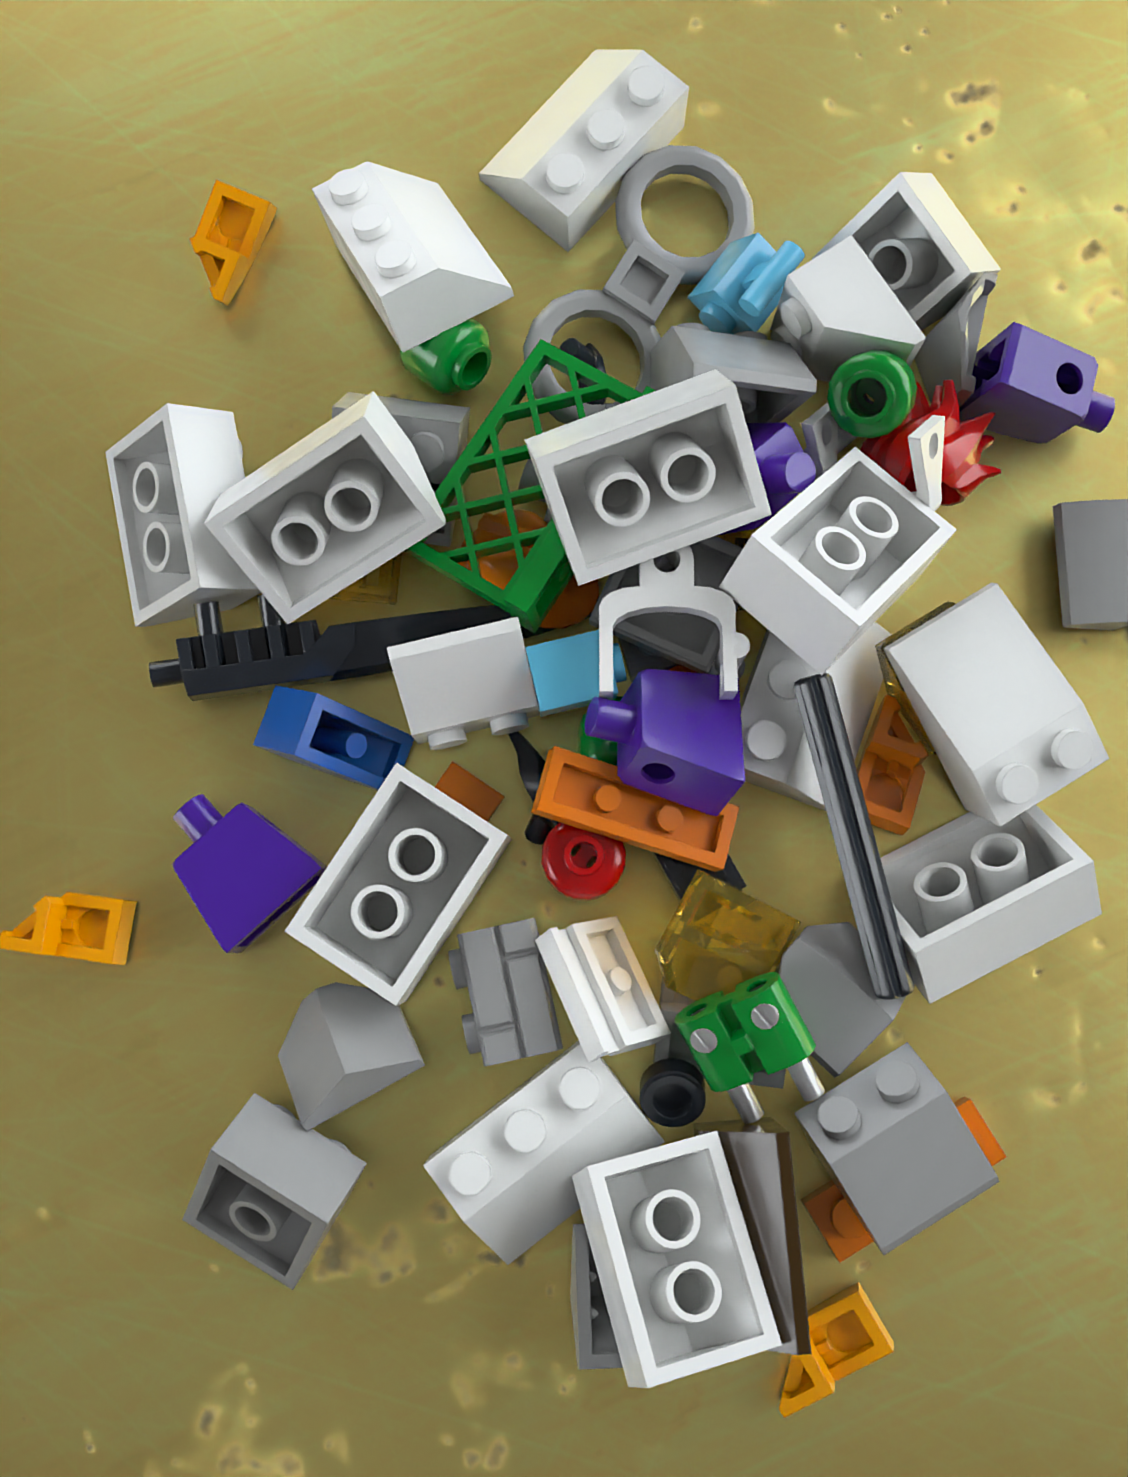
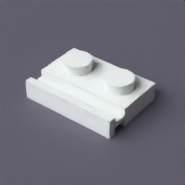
[535,916,671,1063]

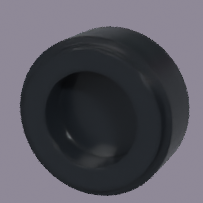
[640,1058,706,1127]

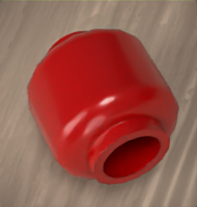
[541,822,626,901]

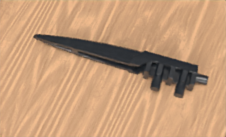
[149,595,600,701]

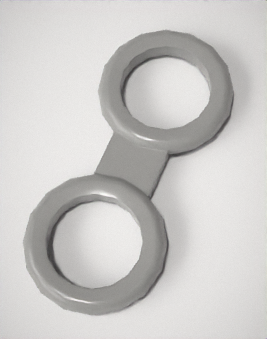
[523,145,755,424]

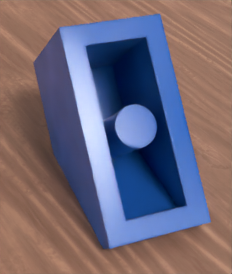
[253,685,414,791]

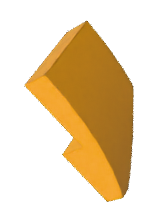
[189,180,277,306]
[0,892,137,965]
[779,1282,894,1418]

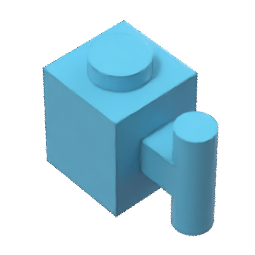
[687,232,805,335]
[525,630,627,717]

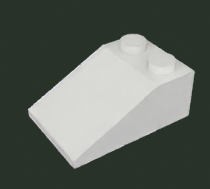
[883,583,1110,827]

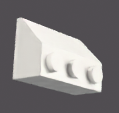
[479,50,689,252]
[312,161,514,353]
[525,369,772,586]
[204,391,446,624]
[105,403,261,627]
[740,622,897,811]
[881,805,1102,1004]
[423,1040,665,1265]
[572,1131,782,1388]

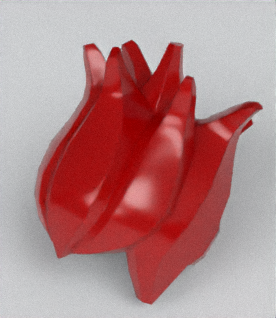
[860,379,1001,506]

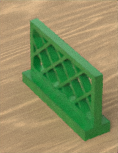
[404,339,656,634]

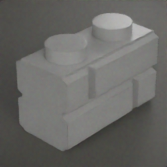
[449,918,563,1066]

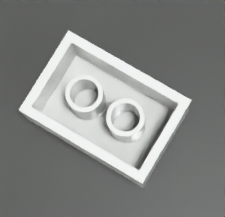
[719,447,957,675]
[284,763,512,1006]

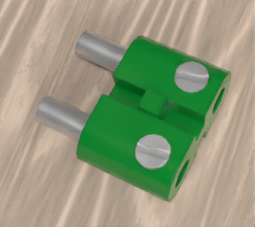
[674,972,825,1124]

